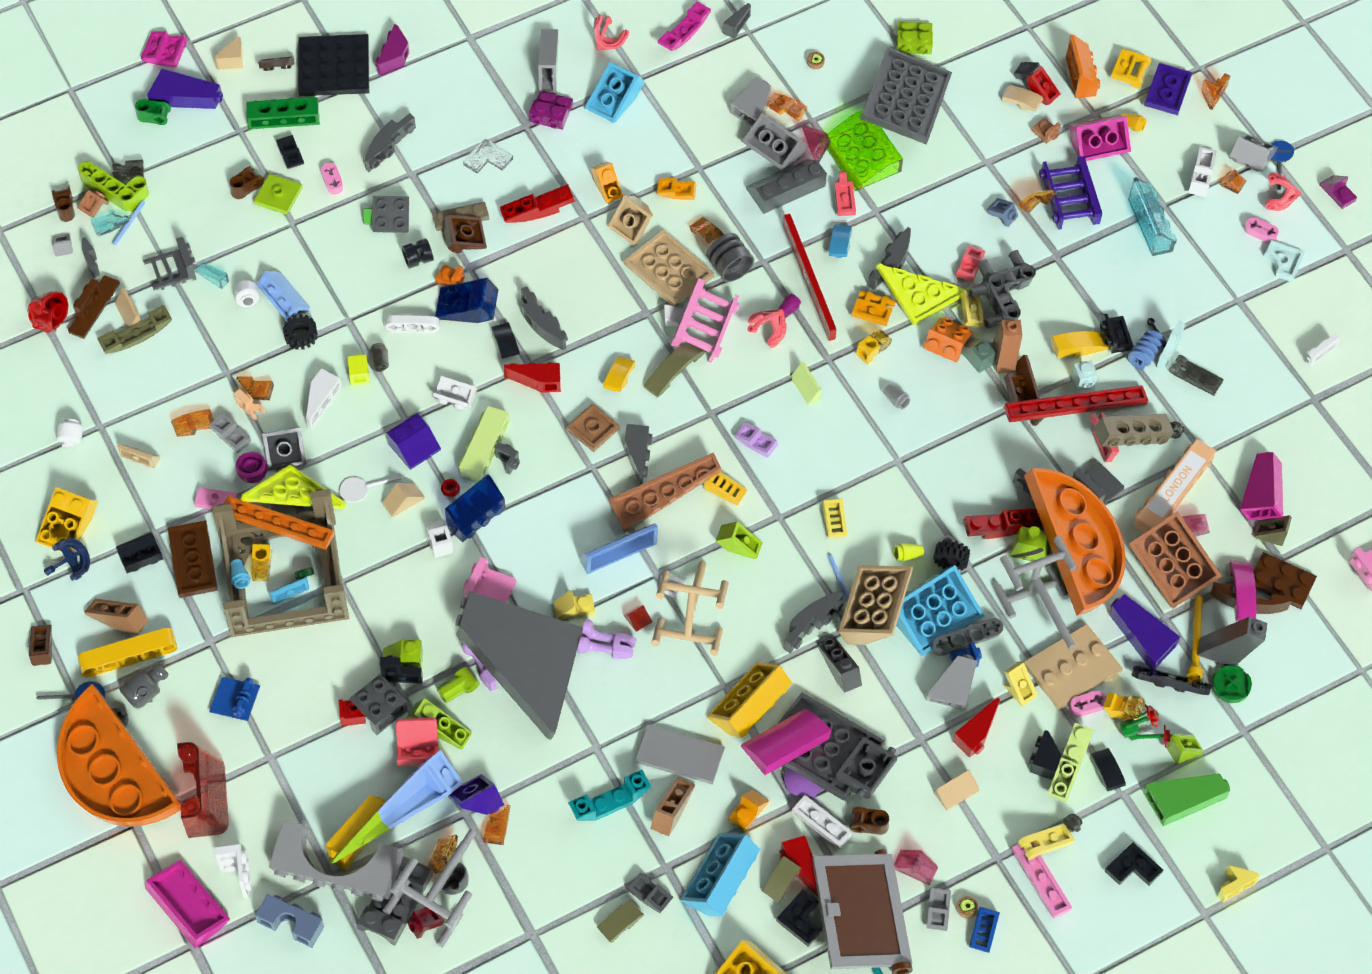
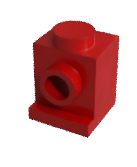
[339,699,366,726]

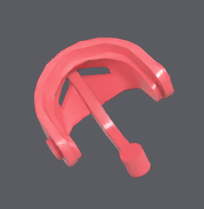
[593,14,629,51]
[1265,173,1301,211]
[747,309,787,348]

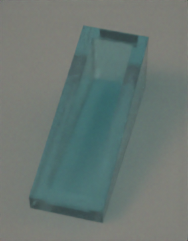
[195,263,229,289]

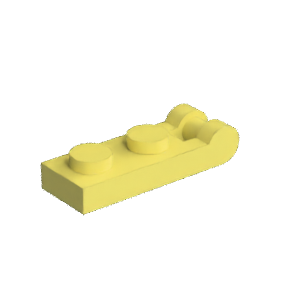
[1018,823,1075,860]

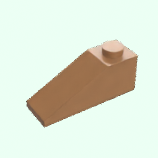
[84,599,148,635]
[650,777,695,836]

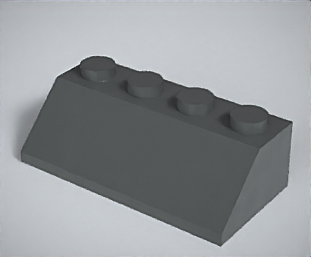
[746,159,827,214]

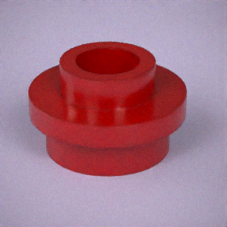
[441,479,460,497]

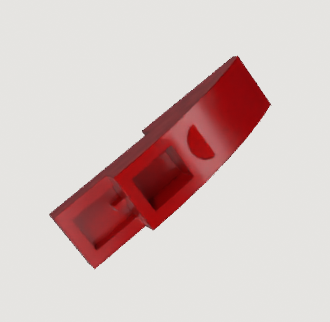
[500,184,575,223]
[963,508,1043,539]

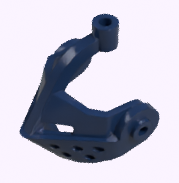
[44,538,90,581]

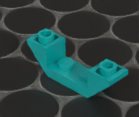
[568,769,651,821]

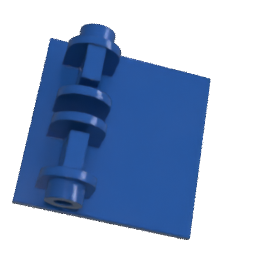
[209,677,260,721]

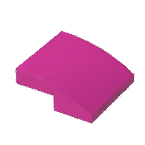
[141,31,188,67]

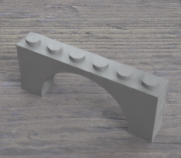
[269,820,404,902]

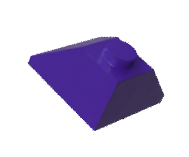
[448,774,504,815]

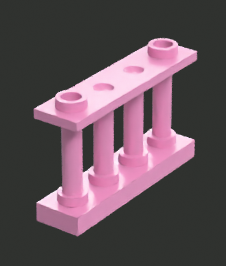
[671,278,739,363]

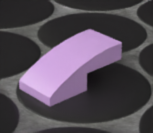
[734,422,778,458]

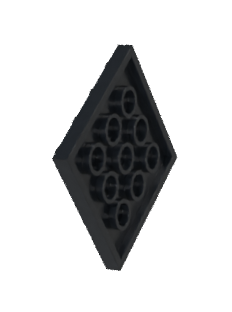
[298,34,370,96]

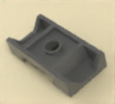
[356,856,433,946]

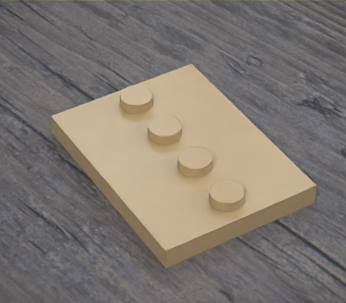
[624,230,714,307]
[1024,624,1123,711]

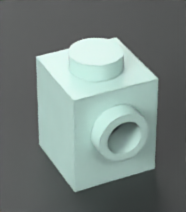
[1071,360,1098,391]

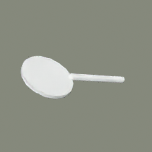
[339,475,403,503]

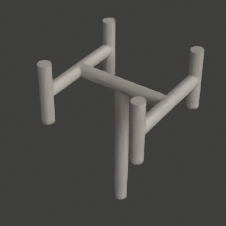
[993,536,1077,649]
[383,829,477,948]

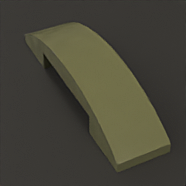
[97,305,172,354]
[644,342,707,398]

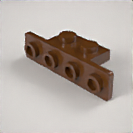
[68,275,120,339]
[1004,355,1044,426]

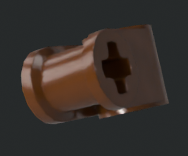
[229,166,264,199]
[52,186,75,222]
[849,807,890,835]

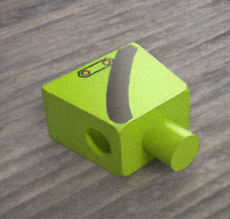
[1010,526,1049,561]

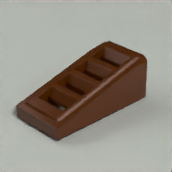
[29,625,52,666]

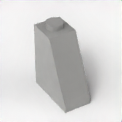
[730,77,771,127]
[926,655,977,710]

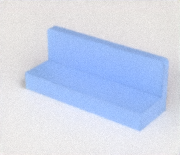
[256,271,310,321]

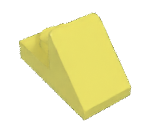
[553,590,595,620]
[1003,661,1038,706]
[1218,866,1260,903]

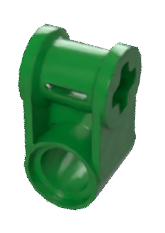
[135,99,171,125]

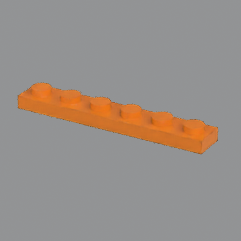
[223,496,335,550]

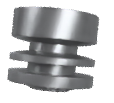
[706,233,755,282]

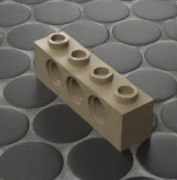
[1094,414,1174,447]

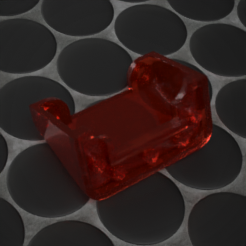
[177,742,229,838]

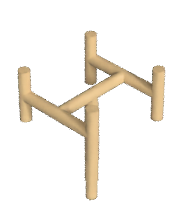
[651,561,729,656]

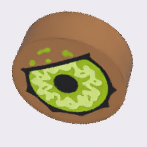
[807,52,825,69]
[957,896,978,918]

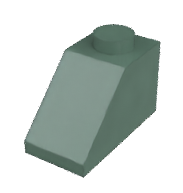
[962,337,996,373]

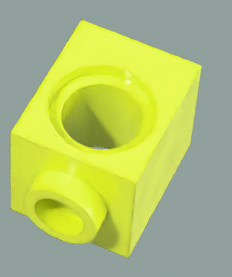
[348,354,370,385]

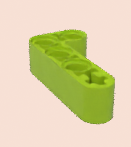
[78,161,149,212]

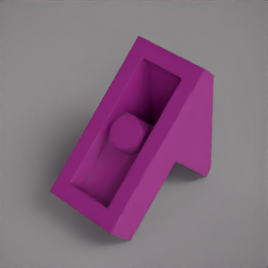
[1319,175,1357,209]

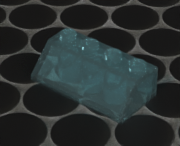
[1128,177,1177,256]

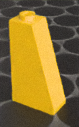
[326,795,386,871]

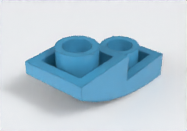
[829,225,852,258]

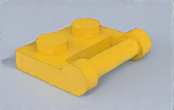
[1111,48,1151,88]

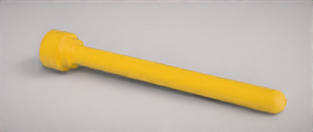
[1186,595,1203,681]

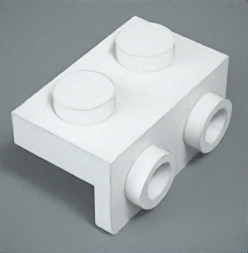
[432,376,477,411]

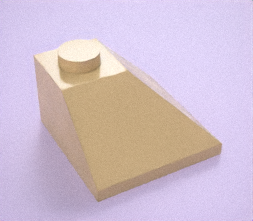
[607,196,653,246]

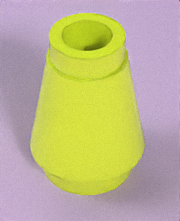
[893,543,924,562]

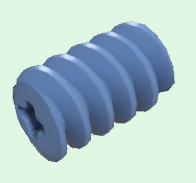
[1128,330,1166,370]

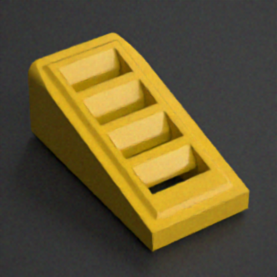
[704,472,747,506]

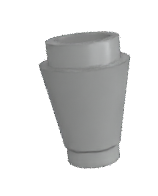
[883,384,911,410]

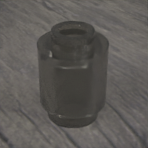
[369,343,389,372]

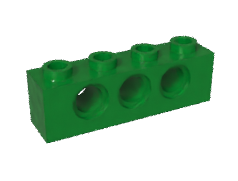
[246,97,320,129]

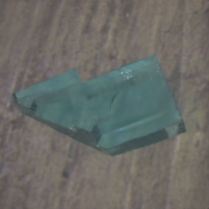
[91,210,129,237]

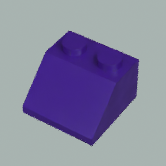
[386,413,441,470]

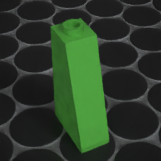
[1143,773,1230,827]

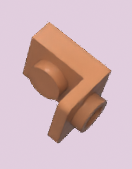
[1032,118,1061,144]
[77,190,109,218]

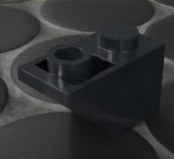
[1028,730,1062,780]

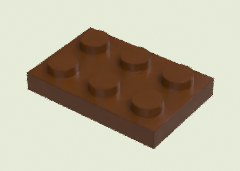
[1253,552,1317,610]

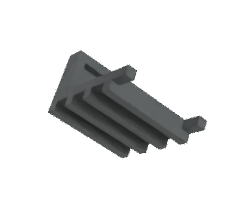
[143,237,197,290]

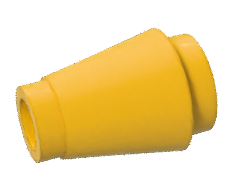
[1121,113,1147,132]

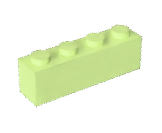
[458,406,510,483]

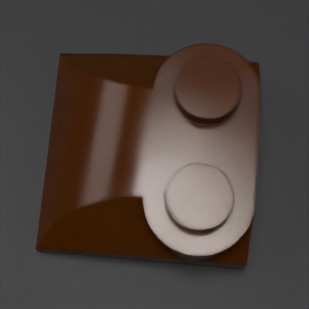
[444,214,487,253]

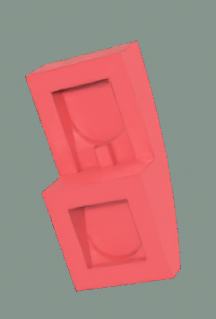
[956,245,986,282]

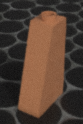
[993,320,1023,373]

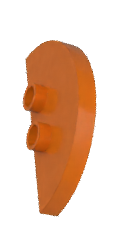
[1024,468,1126,616]
[57,684,184,826]

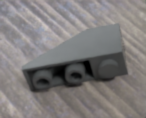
[624,424,653,484]
[817,636,862,693]

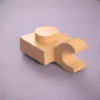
[234,389,265,420]

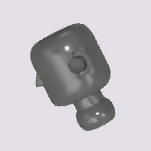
[119,663,169,709]

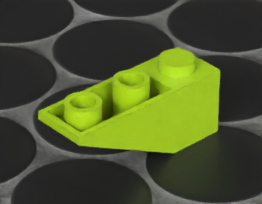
[406,698,472,750]

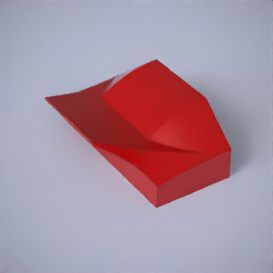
[1027,66,1061,105]

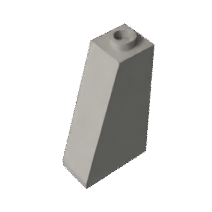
[538,29,559,94]

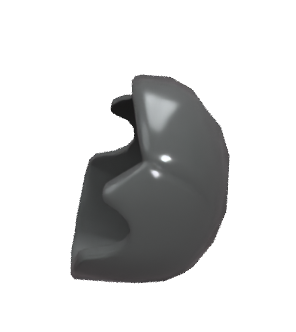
[441,863,469,895]

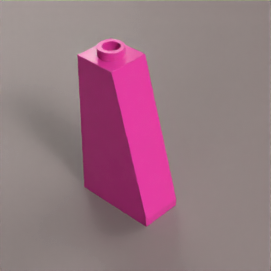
[1240,452,1283,520]

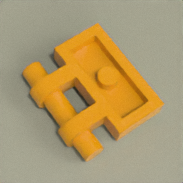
[851,290,896,327]

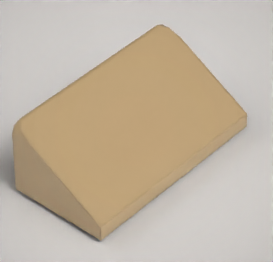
[115,288,141,328]
[117,444,160,468]
[935,770,980,811]

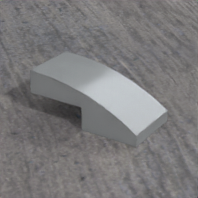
[209,413,251,453]
[926,888,951,931]

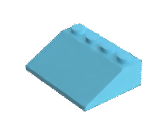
[896,565,985,656]

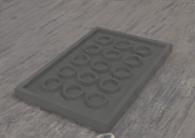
[860,47,952,145]

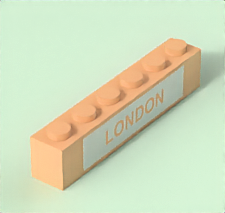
[1134,439,1216,533]

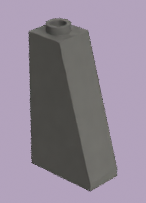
[1197,617,1268,666]

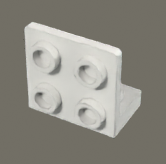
[215,844,251,898]

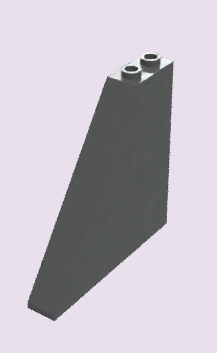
[455,591,583,740]

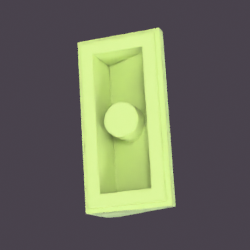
[791,362,821,405]

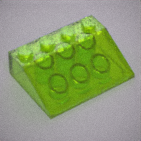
[820,110,903,191]

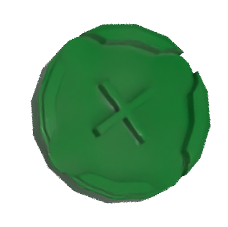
[1211,665,1252,703]

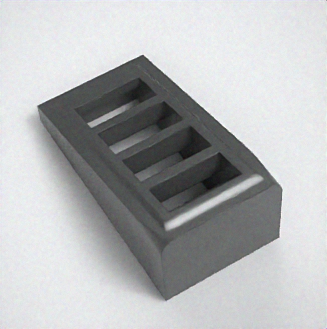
[722,3,751,39]

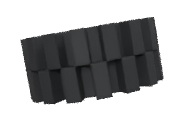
[283,314,318,350]
[933,540,970,571]

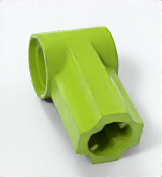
[437,667,480,704]

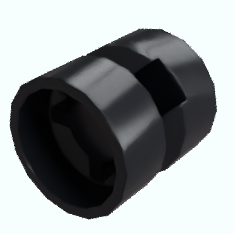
[401,238,434,269]

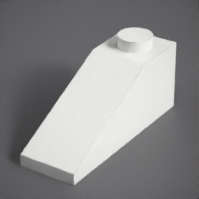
[306,369,342,429]

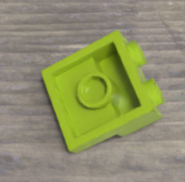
[897,21,933,55]

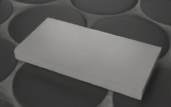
[635,725,725,785]

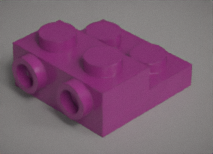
[529,91,573,130]

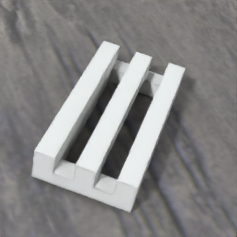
[1305,334,1340,367]

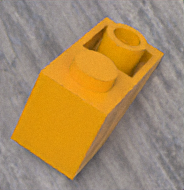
[590,162,623,203]

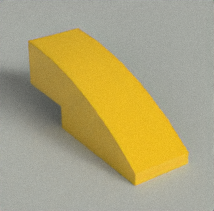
[1051,331,1109,359]

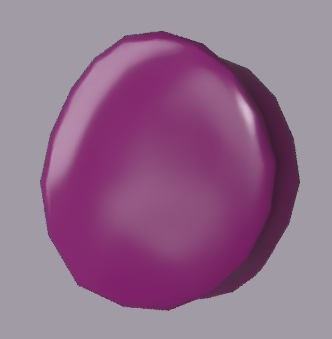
[236,451,268,483]

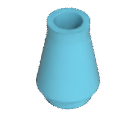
[230,559,251,589]

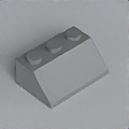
[742,113,809,171]

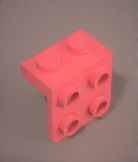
[396,718,439,767]

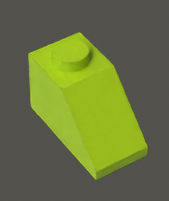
[716,522,763,559]
[383,640,423,668]

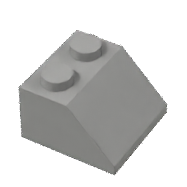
[1229,133,1278,172]

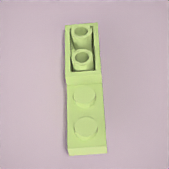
[1047,723,1094,803]

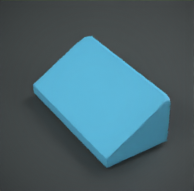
[268,577,309,604]

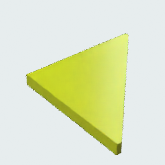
[876,263,968,325]
[241,465,346,509]

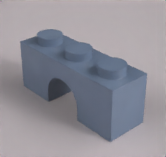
[255,894,324,948]

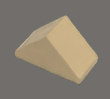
[214,36,243,70]
[382,483,425,518]

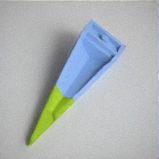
[331,750,463,863]

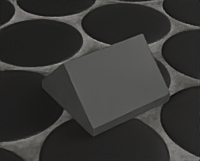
[262,427,306,471]

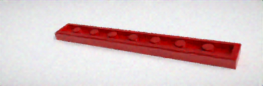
[783,213,837,341]
[1003,385,1149,423]

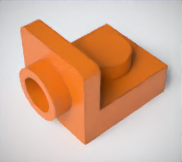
[435,265,465,290]

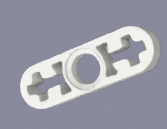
[385,315,440,333]

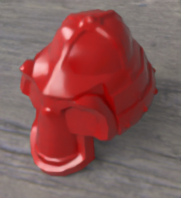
[27,290,69,333]

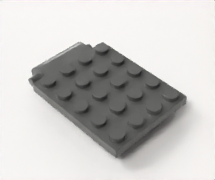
[778,692,897,801]

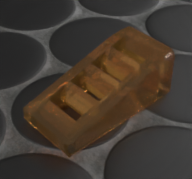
[428,834,458,874]

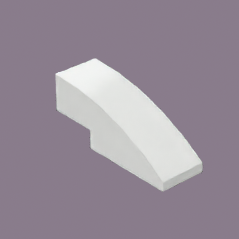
[1189,147,1217,197]

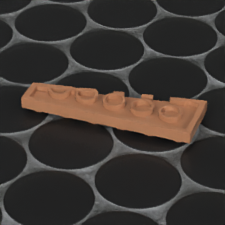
[609,452,722,533]

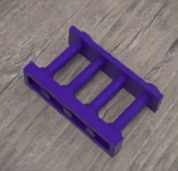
[1039,156,1103,230]

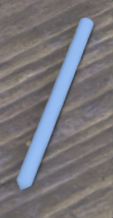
[113,200,145,245]
[828,554,849,602]

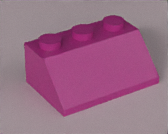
[1069,114,1131,161]

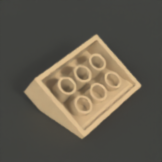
[838,565,913,645]

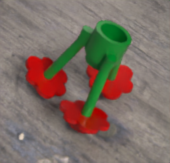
[1120,702,1172,748]

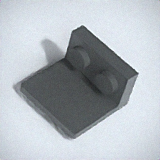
[372,196,409,233]
[1072,462,1124,504]
[350,675,408,735]

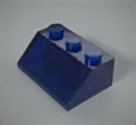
[445,474,505,543]

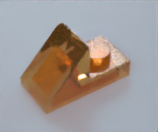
[1201,73,1231,110]

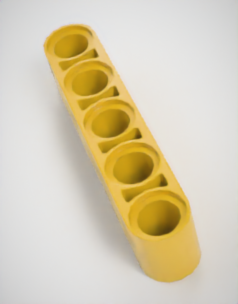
[78,628,178,677]

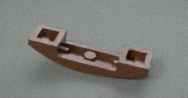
[1210,582,1292,614]

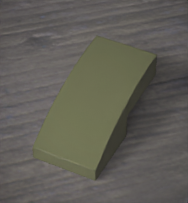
[762,856,802,903]
[597,899,644,943]

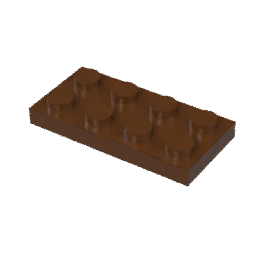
[168,520,218,598]

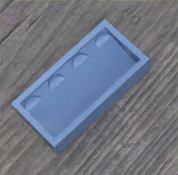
[580,523,658,575]

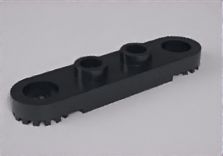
[1131,666,1212,695]

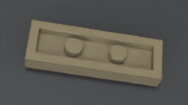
[432,202,489,231]

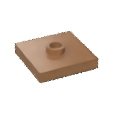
[566,403,620,452]

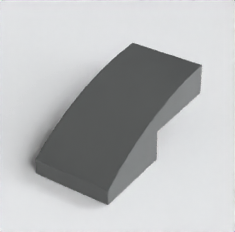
[81,237,100,278]
[626,872,673,913]

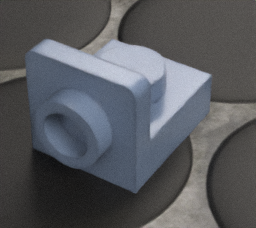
[987,198,1018,227]

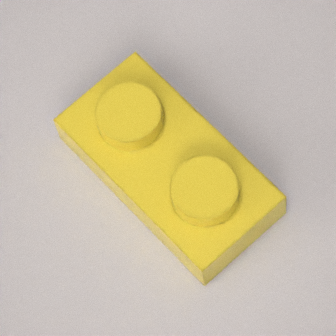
[960,291,984,328]

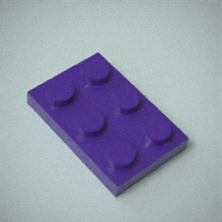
[1144,63,1193,116]

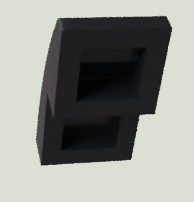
[276,135,304,169]
[491,322,520,359]
[1090,748,1126,792]

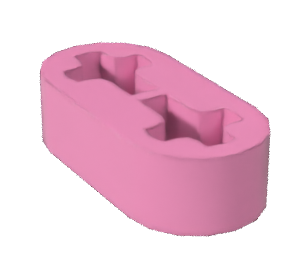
[321,163,343,195]
[1244,217,1279,243]
[1069,691,1106,717]

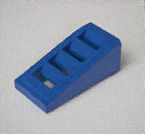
[969,907,1000,953]

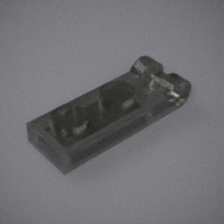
[1169,355,1224,396]

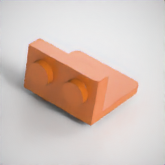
[923,318,973,363]

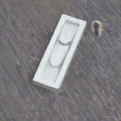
[792,795,853,849]

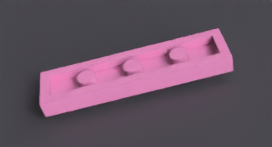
[1012,843,1072,919]

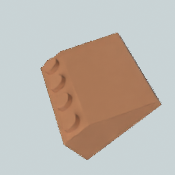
[1129,511,1223,609]

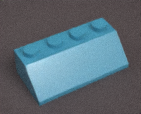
[680,833,760,917]

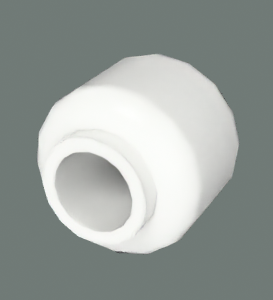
[234,280,259,307]
[56,419,83,448]

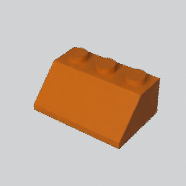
[1066,35,1100,98]

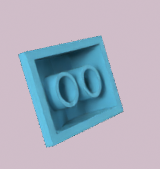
[585,62,645,123]

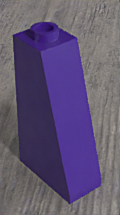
[147,68,223,109]
[1109,594,1180,670]

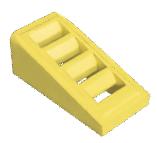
[822,499,847,538]

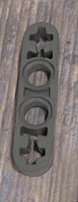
[931,618,1003,656]

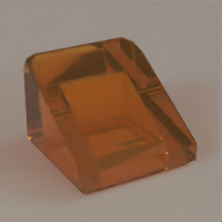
[1219,169,1246,194]

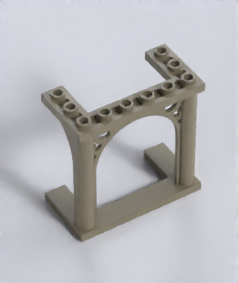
[212,489,349,637]

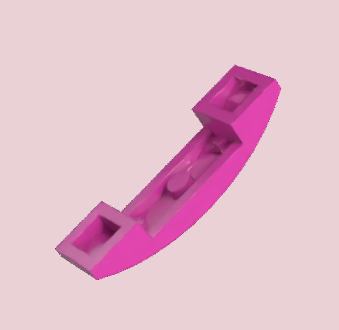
[657,1,711,51]
[1229,560,1256,621]

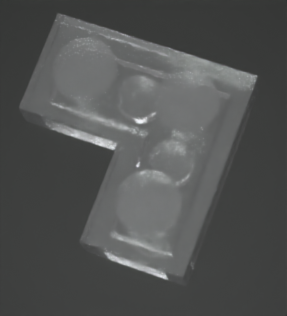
[463,138,513,174]

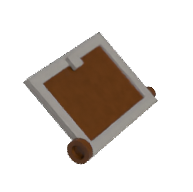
[812,849,913,974]

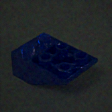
[435,277,499,323]

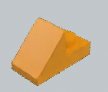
[728,790,769,832]

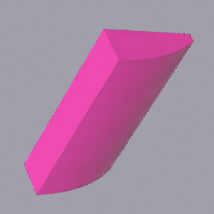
[741,708,831,775]
[145,860,230,948]

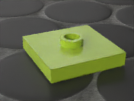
[254,174,303,215]

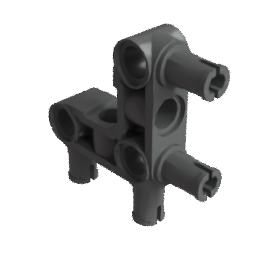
[967,250,1036,329]

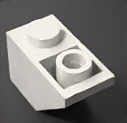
[424,519,454,558]

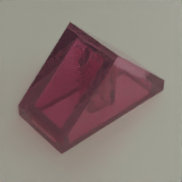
[802,126,831,162]
[894,850,938,886]

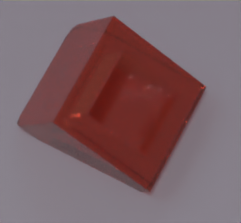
[624,605,652,632]

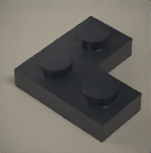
[380,655,423,684]
[1104,842,1164,886]
[776,889,822,947]

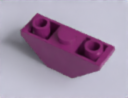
[375,24,409,75]

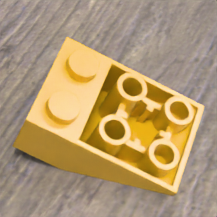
[35,487,98,552]

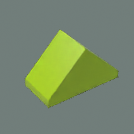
[1167,734,1204,765]

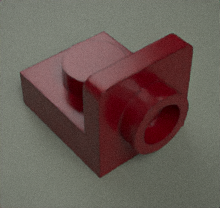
[408,907,444,939]

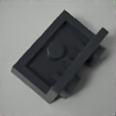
[1100,313,1134,354]
[116,533,164,573]

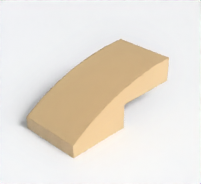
[1002,85,1043,111]

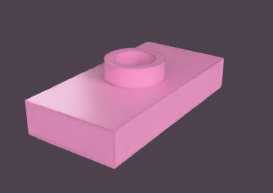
[194,487,237,509]

